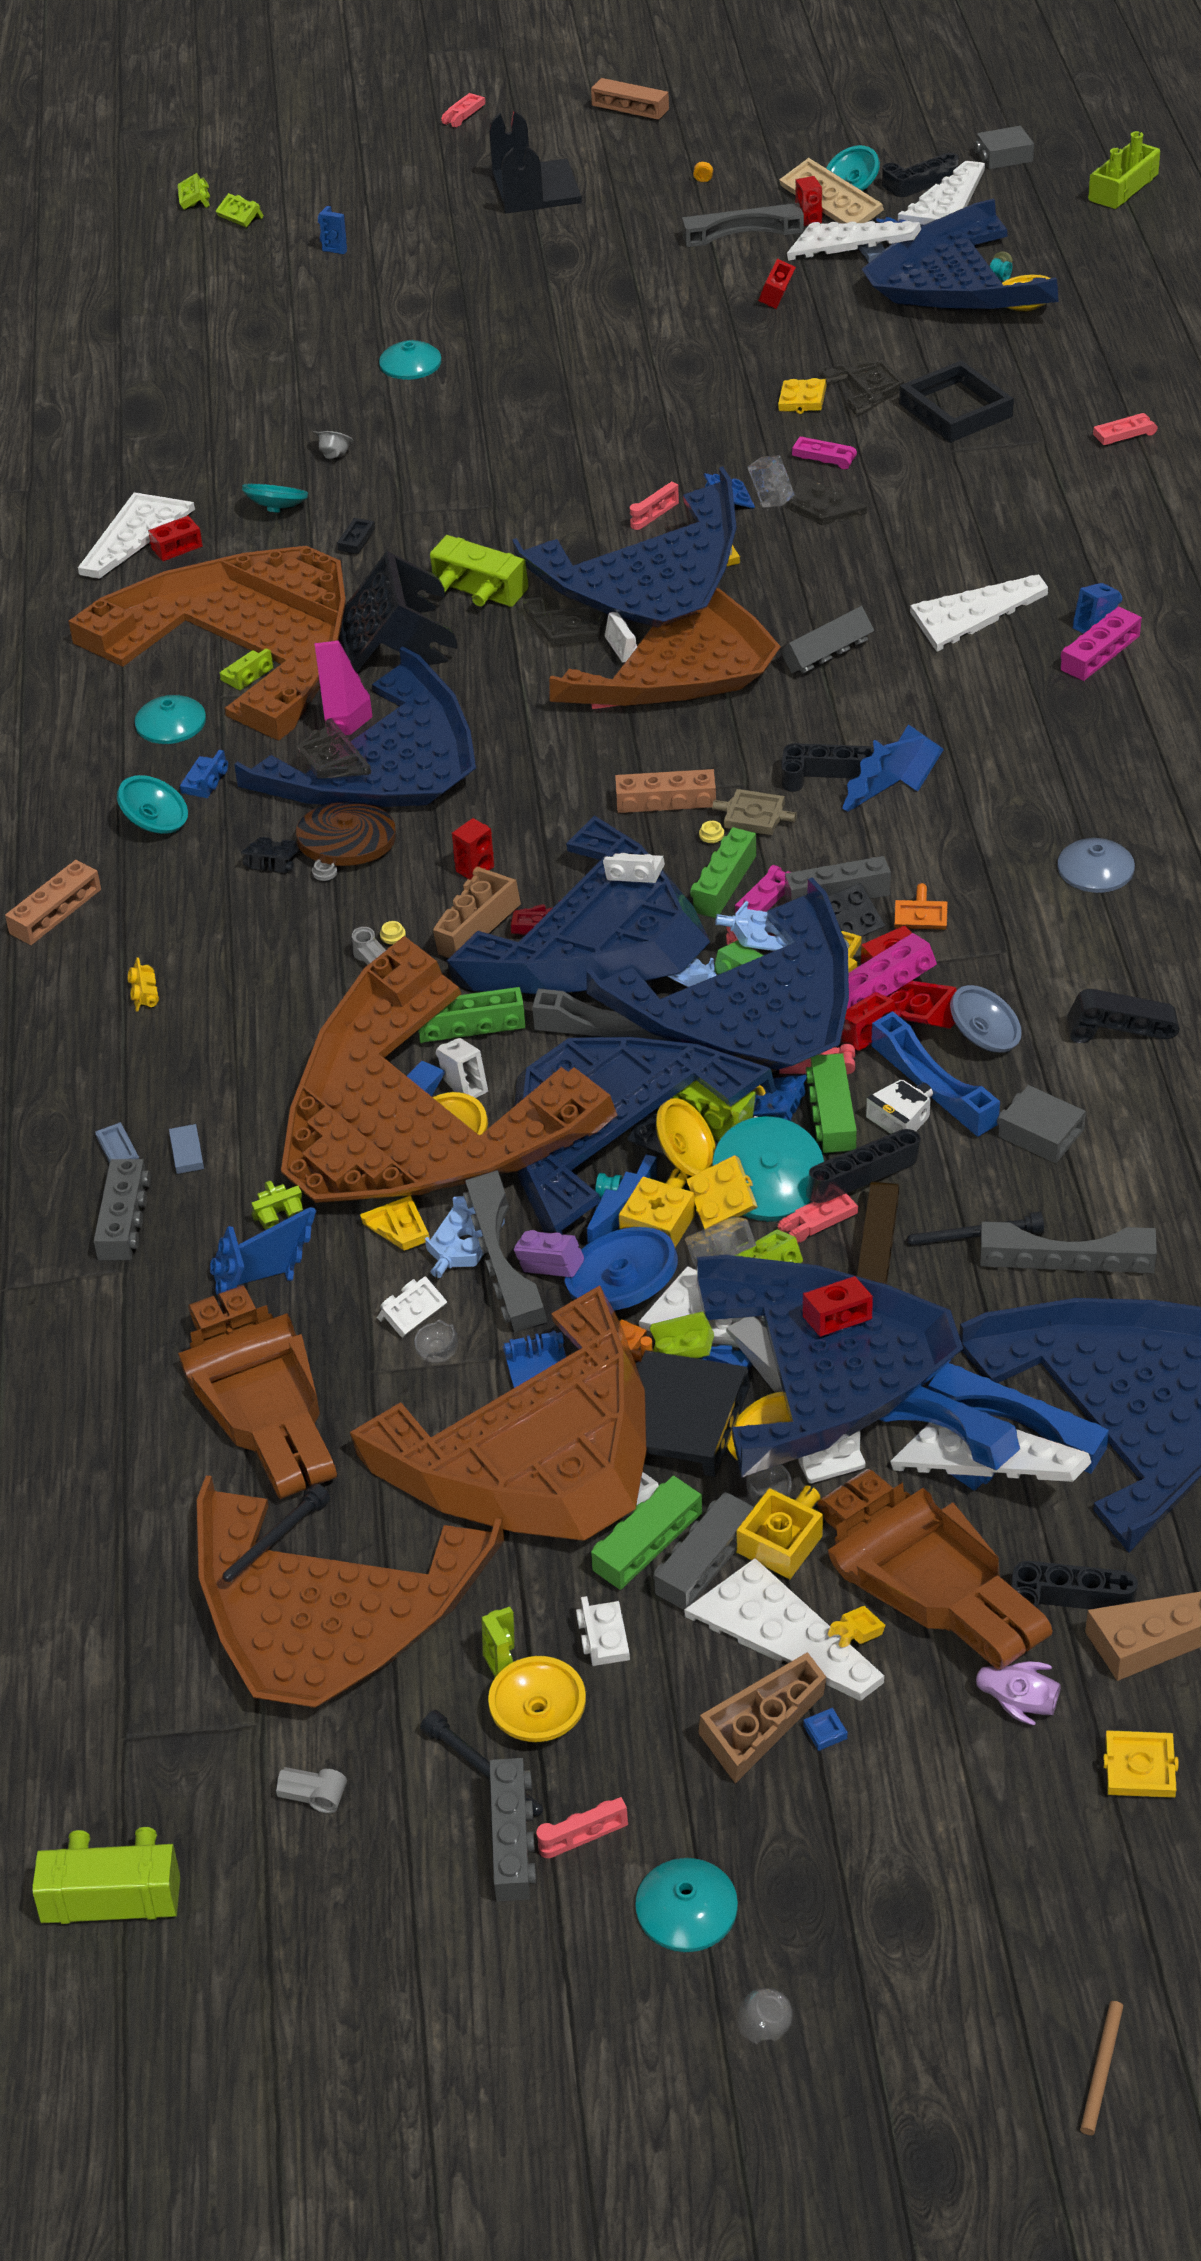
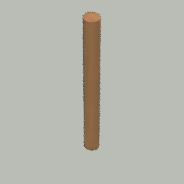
[1080,2001,1123,2135]

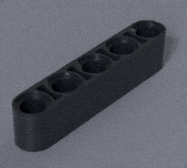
[806,1129,921,1203]

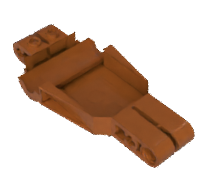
[178,1285,337,1499]
[817,1469,1052,1670]

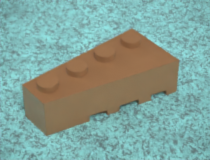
[433,866,521,958]
[1085,1592,1201,1681]
[699,1652,826,1784]

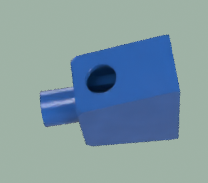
[1072,583,1122,634]

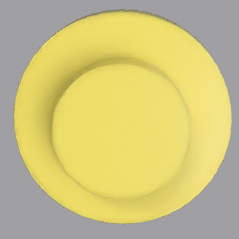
[699,821,724,843]
[380,921,406,944]

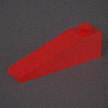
[886,981,957,1029]

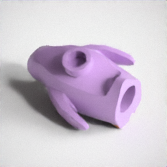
[976,1661,1061,1725]

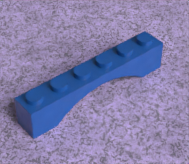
[872,1012,1000,1137]
[928,1363,1109,1474]
[879,1386,1020,1470]

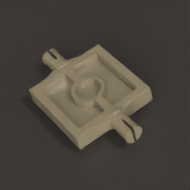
[712,789,797,835]

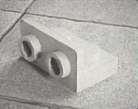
[605,612,637,662]
[603,853,665,883]
[377,1276,447,1338]
[799,1431,865,1483]
[576,1596,630,1666]

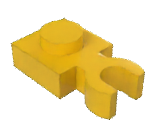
[827,1606,886,1647]

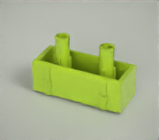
[1088,131,1160,209]
[430,535,528,607]
[33,1827,180,1924]

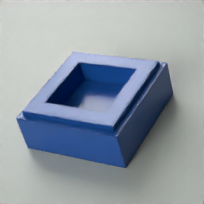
[803,1708,848,1751]

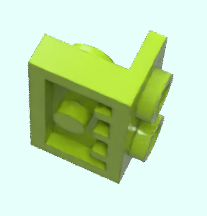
[177,173,210,209]
[215,193,264,227]
[219,648,273,690]
[732,1229,803,1263]
[650,1312,714,1358]
[481,1607,515,1677]

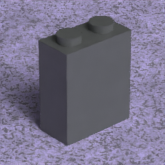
[974,126,1034,169]
[997,1085,1086,1163]

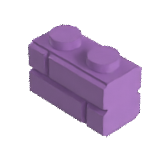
[514,1230,584,1277]

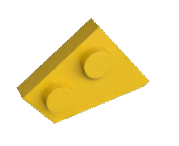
[360,1195,430,1251]

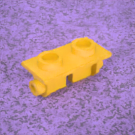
[128,958,159,1011]

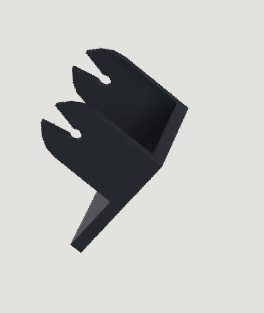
[489,110,582,214]
[339,551,458,674]

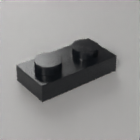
[337,518,375,554]

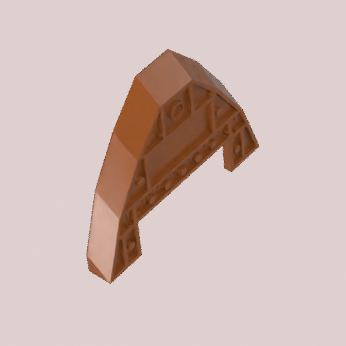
[549,588,781,706]
[350,1285,646,1541]
[197,1475,504,1708]

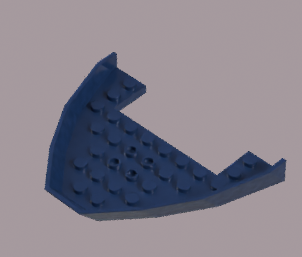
[862,198,1059,309]
[512,467,736,628]
[234,646,476,807]
[447,815,710,994]
[586,877,849,1070]
[514,1037,776,1235]
[697,1255,963,1477]
[959,1298,1201,1553]

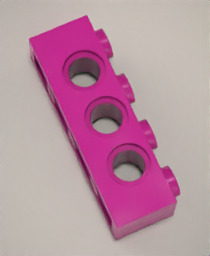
[1060,606,1142,681]
[847,933,937,1009]

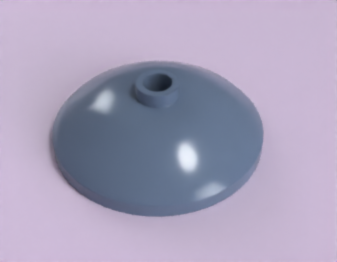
[1058,838,1135,893]
[950,985,1021,1052]

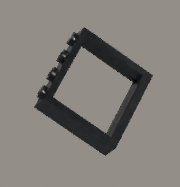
[899,360,1014,443]

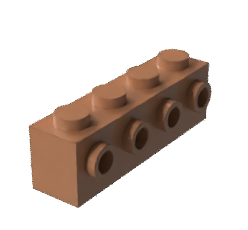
[591,78,669,119]
[615,769,716,813]
[5,860,101,945]

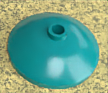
[826,145,880,191]
[379,340,442,380]
[242,484,308,512]
[135,695,206,744]
[117,775,188,834]
[636,1858,738,1952]

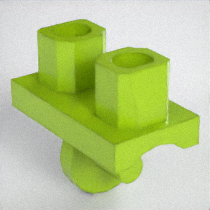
[251,1181,303,1230]

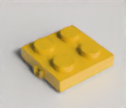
[778,378,826,414]
[686,1155,758,1231]
[1103,1731,1178,1798]

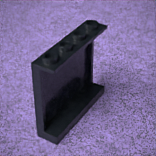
[636,1350,750,1477]

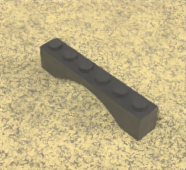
[682,203,804,247]
[532,989,674,1042]
[463,1170,547,1332]
[980,1222,1157,1273]

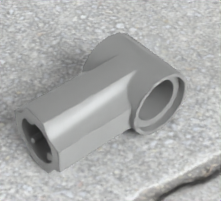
[352,927,386,965]
[276,1767,347,1814]

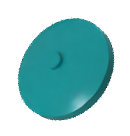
[712,1116,824,1222]

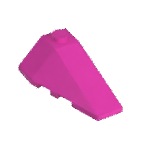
[314,641,372,738]

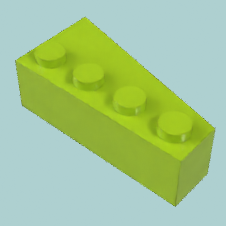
[667,1080,756,1142]

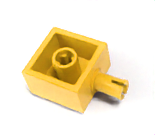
[619,1169,695,1248]
[737,1486,823,1579]

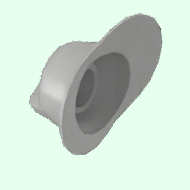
[312,431,354,459]

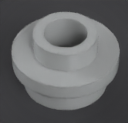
[312,860,337,881]

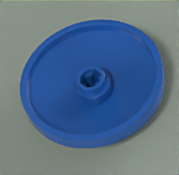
[565,1227,678,1310]

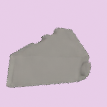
[726,1317,783,1393]

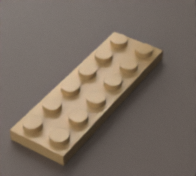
[779,158,884,224]

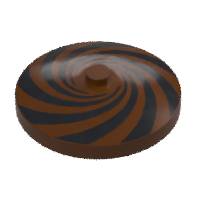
[296,802,396,866]

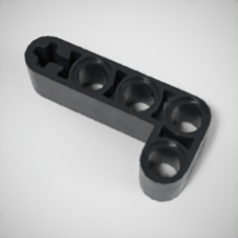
[882,153,959,197]
[781,743,874,792]
[1067,989,1180,1043]
[1012,1561,1138,1609]

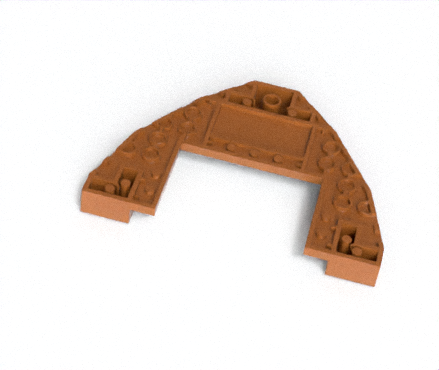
[69,546,346,741]
[281,936,617,1203]

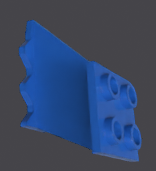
[843,725,944,812]
[210,1208,316,1295]

